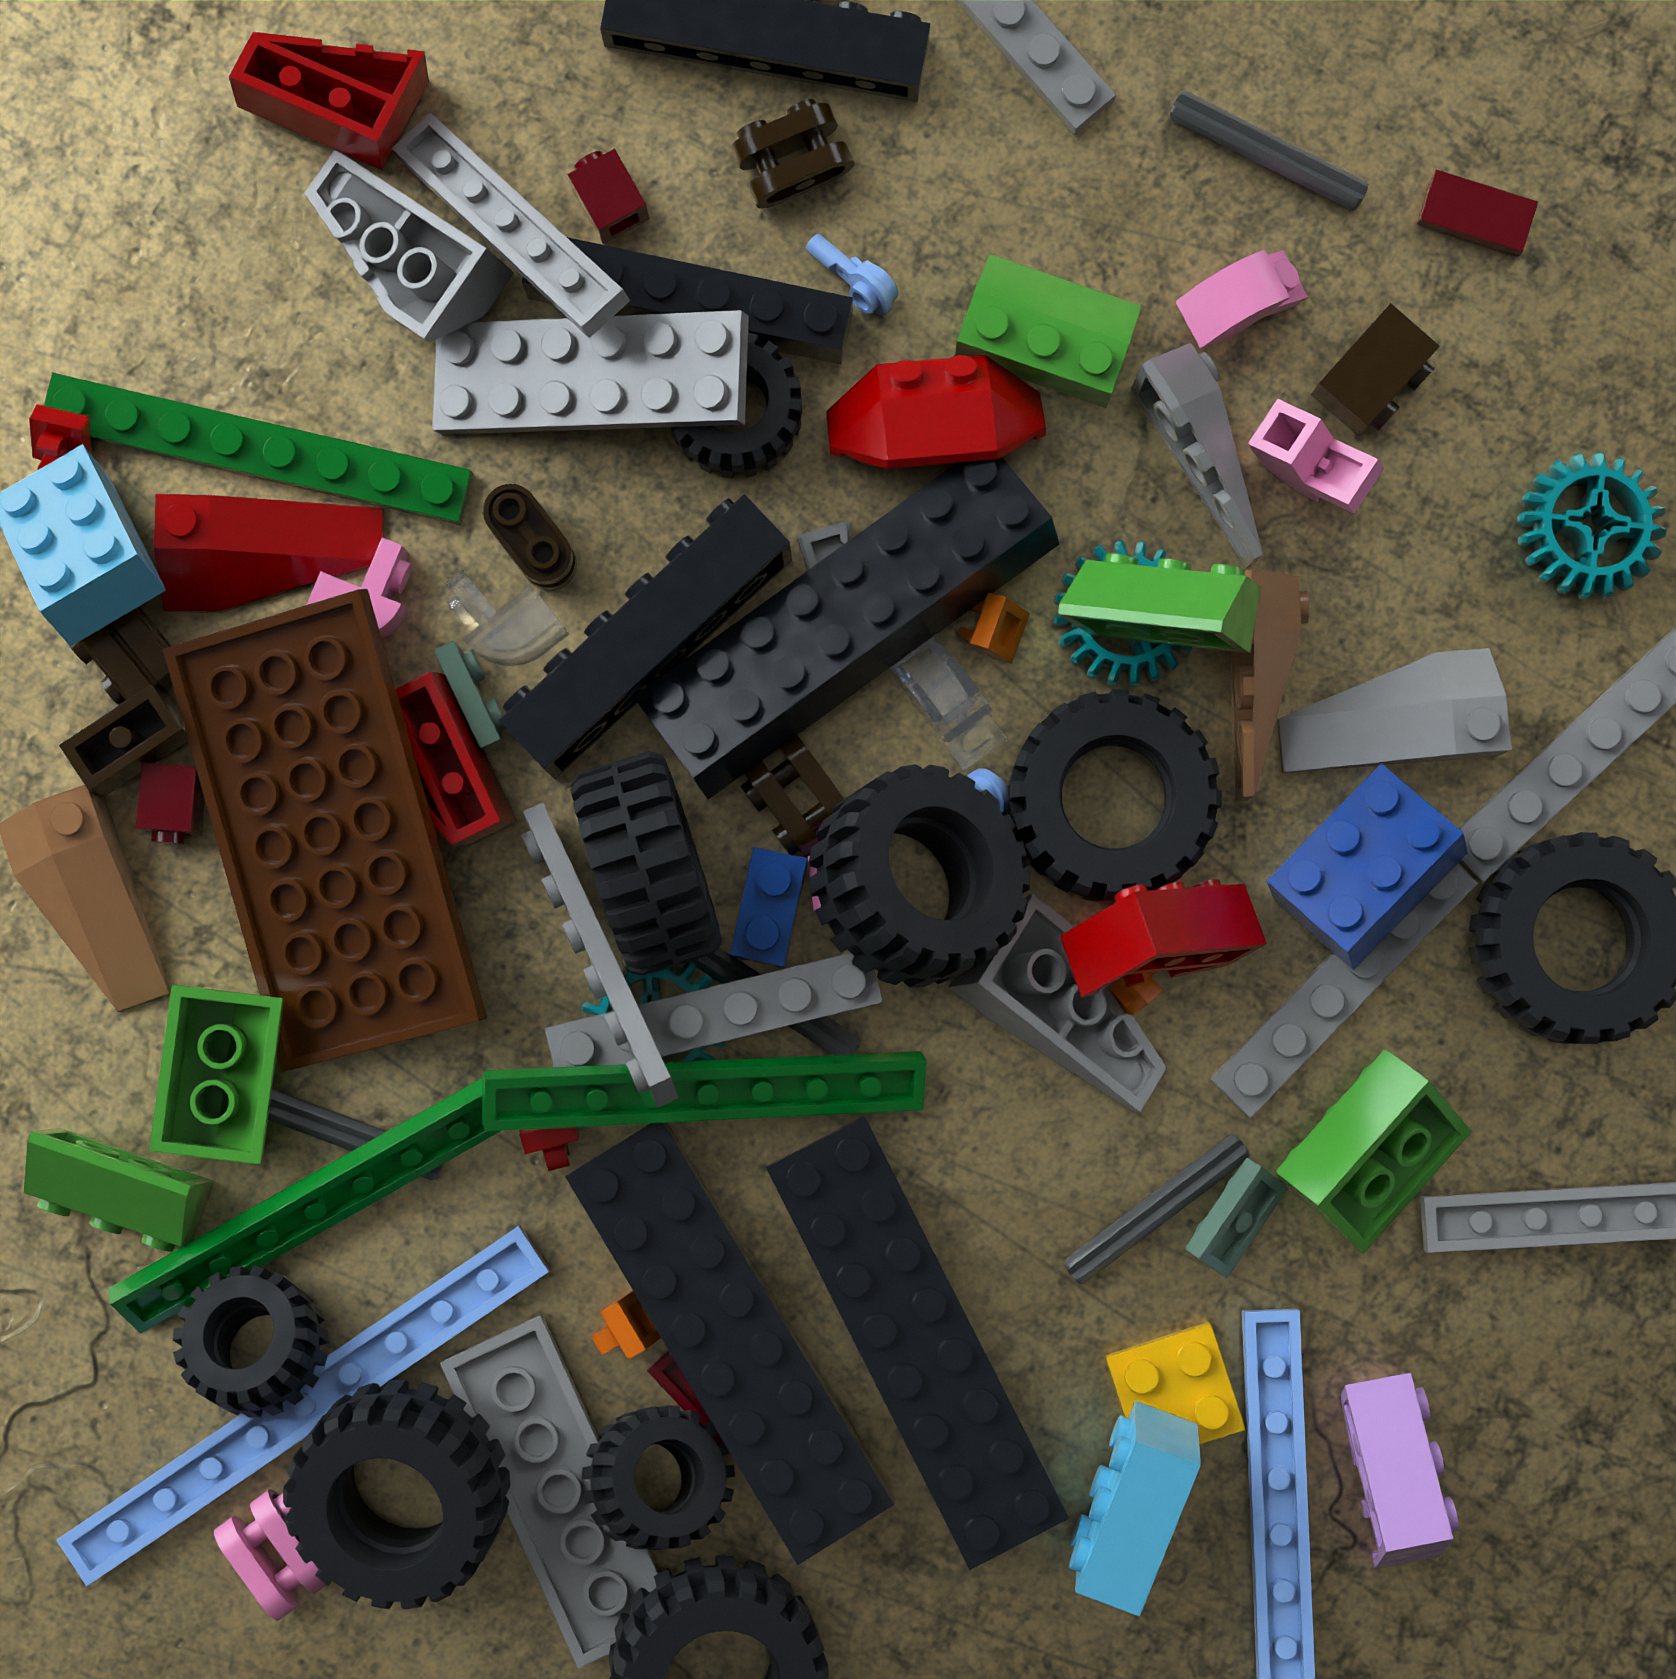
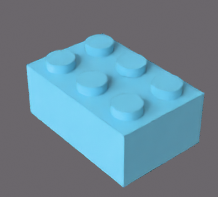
[0,444,166,646]
[1069,1401,1201,1616]

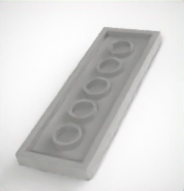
[432,310,749,435]
[440,1314,660,1669]

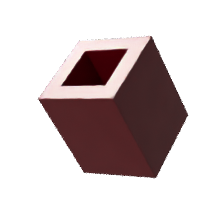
[567,148,649,244]
[135,762,205,845]

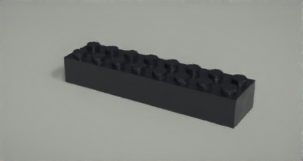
[634,457,1060,800]
[766,1115,1070,1570]
[565,1123,895,1565]

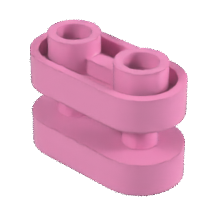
[214,1489,326,1621]

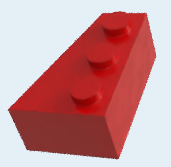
[229,32,429,170]
[396,671,517,845]
[1060,879,1267,998]

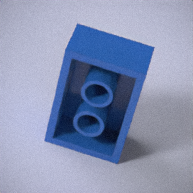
[1266,763,1468,970]

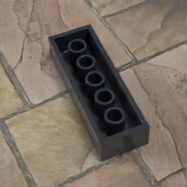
[499,494,792,780]

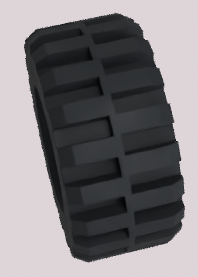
[1008,689,1222,903]
[571,751,722,976]
[809,764,1030,988]
[1469,832,1676,1044]
[283,1380,511,1610]
[609,1555,829,1679]

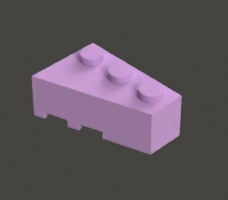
[1340,1372,1459,1569]

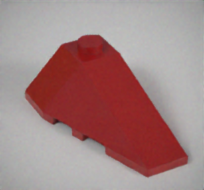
[154,494,385,613]

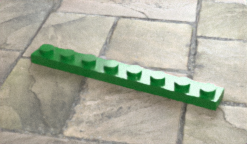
[44,372,473,525]
[482,1051,926,1132]
[108,1078,501,1333]

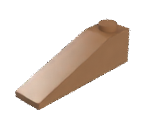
[1229,570,1309,801]
[0,785,171,1012]

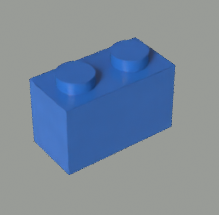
[730,847,808,968]

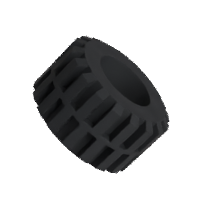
[670,332,802,478]
[173,1266,329,1418]
[582,1405,735,1550]

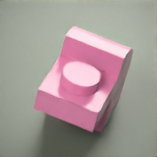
[1175,250,1308,349]
[1248,399,1384,514]
[307,537,412,640]

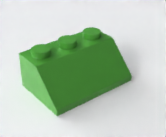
[955,254,1142,408]
[1058,554,1261,653]
[149,985,284,1165]
[1275,1049,1472,1254]
[23,1128,214,1252]

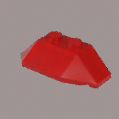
[826,355,1046,469]

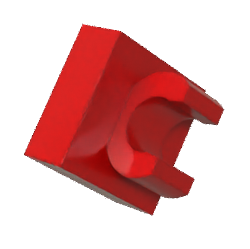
[29,404,92,470]
[519,1127,579,1171]

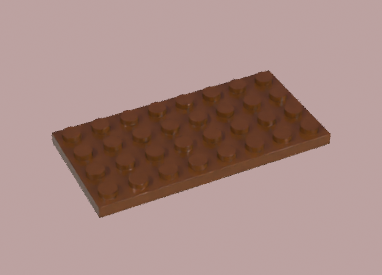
[163,589,487,1072]

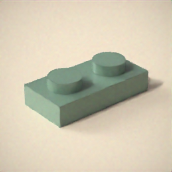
[434,641,506,753]
[1185,1158,1288,1278]

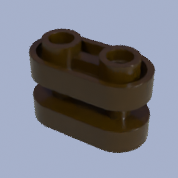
[731,99,855,208]
[483,484,577,591]
[740,734,844,858]

